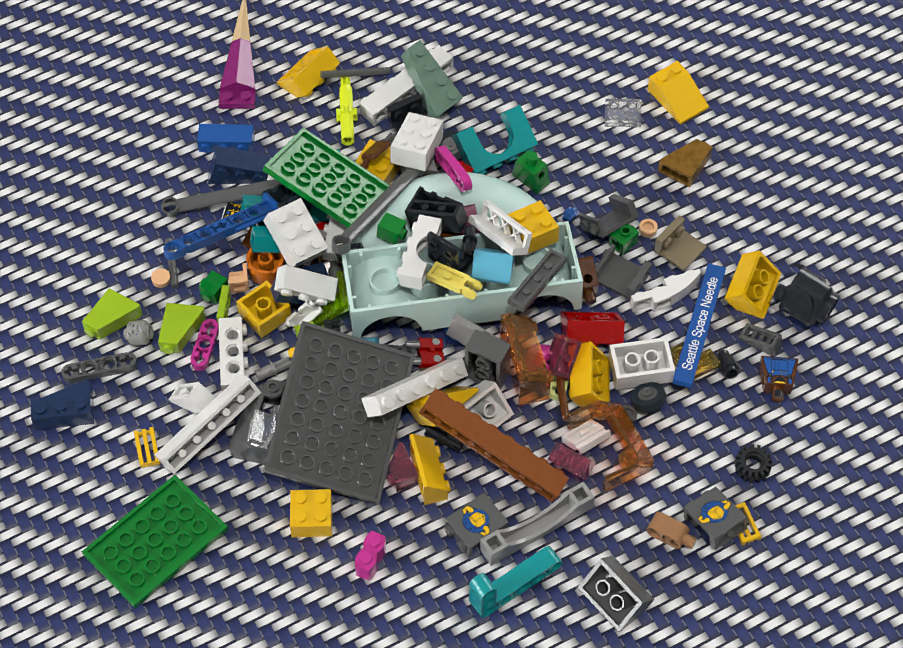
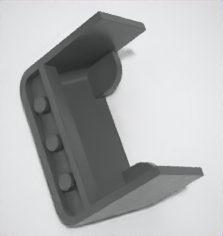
[229,380,286,464]

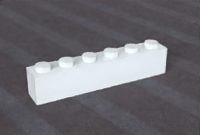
[359,45,453,126]
[361,357,468,417]
[154,374,261,474]

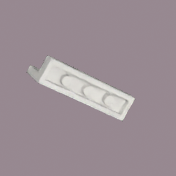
[468,200,533,256]

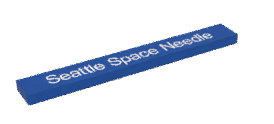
[672,263,726,388]

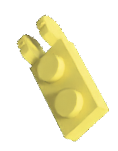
[426,261,483,300]

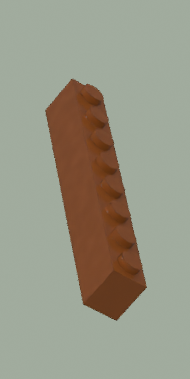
[419,388,569,502]

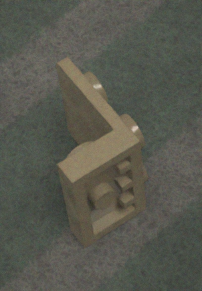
[654,215,706,271]

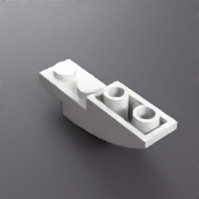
[630,269,701,313]

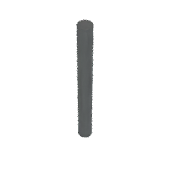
[320,67,390,78]

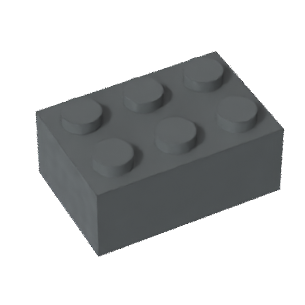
[465,329,511,390]

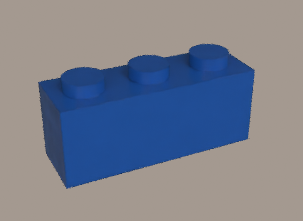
[197,124,255,153]

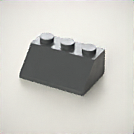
[577,556,654,632]

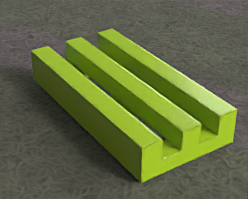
[216,285,231,325]

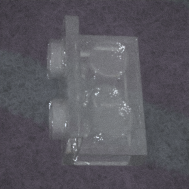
[605,98,642,127]

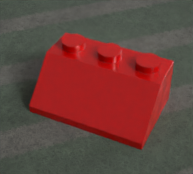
[561,311,625,346]

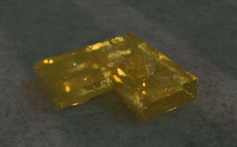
[670,342,720,379]

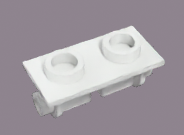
[285,300,323,333]

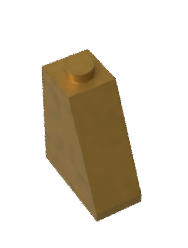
[658,139,713,187]

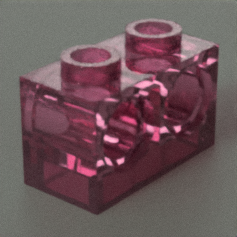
[548,442,596,480]

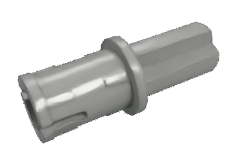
[254,357,291,382]

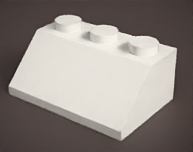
[463,380,514,449]

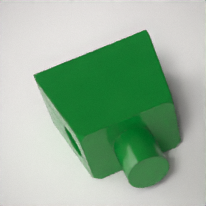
[512,151,550,194]

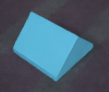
[471,247,516,284]

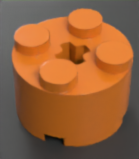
[246,248,286,285]

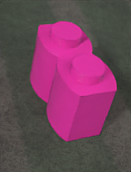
[355,531,386,581]

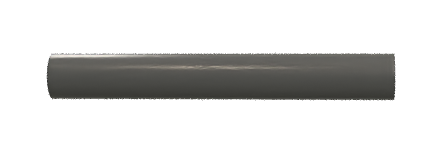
[165,238,179,289]

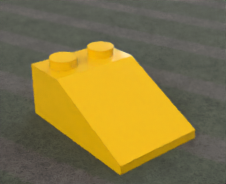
[648,60,709,125]
[406,386,479,427]

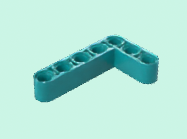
[469,546,563,618]

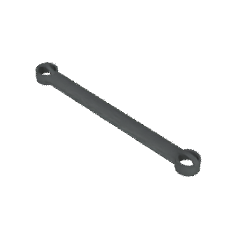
[331,167,426,254]
[161,179,280,217]

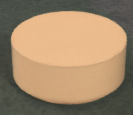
[639,219,658,238]
[151,268,170,288]

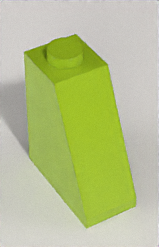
[82,288,143,340]
[158,303,206,354]

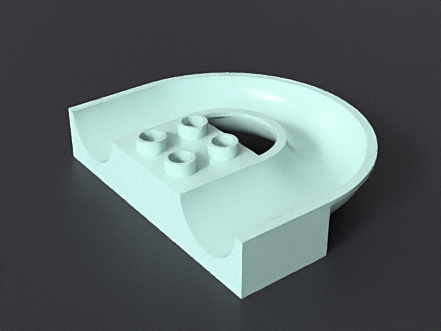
[341,172,583,338]

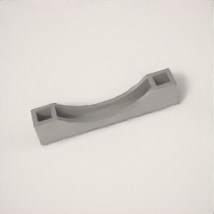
[480,482,595,566]

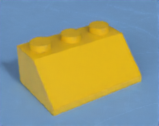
[276,46,340,98]
[724,250,782,319]
[569,341,610,410]
[409,434,451,505]

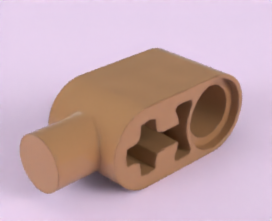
[646,512,697,549]

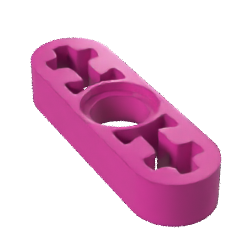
[190,319,219,371]

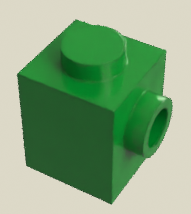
[376,212,408,244]
[609,223,639,256]
[199,270,229,305]

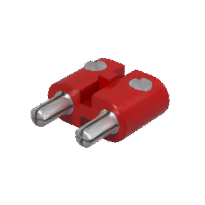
[405,337,444,369]

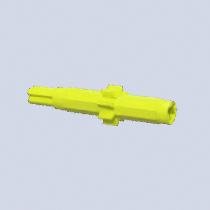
[336,77,358,146]

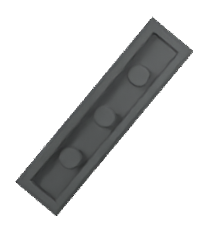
[507,249,567,313]

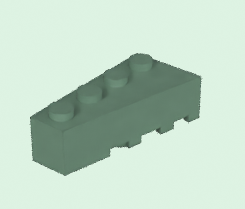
[401,40,463,118]

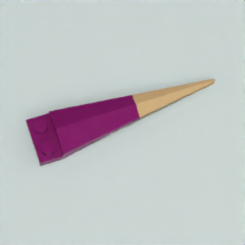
[219,0,256,109]

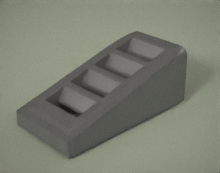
[738,323,783,357]

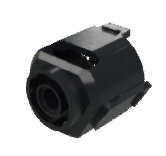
[773,262,840,326]

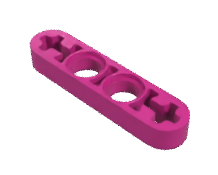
[434,145,472,192]

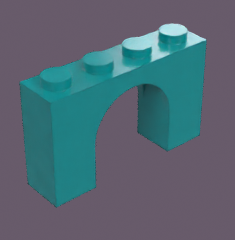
[452,105,538,174]
[240,195,281,253]

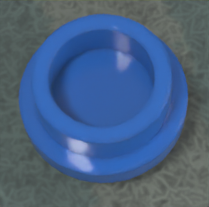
[562,207,579,223]

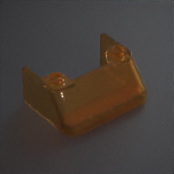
[500,313,553,406]
[567,400,654,492]

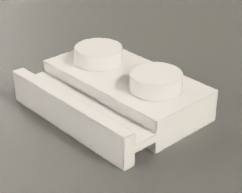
[561,419,611,454]

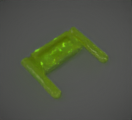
[312,271,349,326]

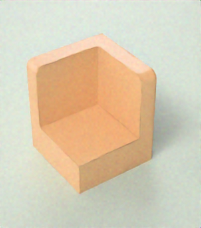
[228,263,250,293]

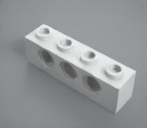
[218,317,249,391]

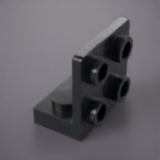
[387,92,427,133]
[427,231,473,272]

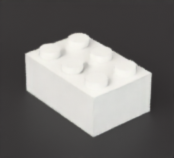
[390,112,444,171]
[263,198,328,267]
[608,337,675,390]

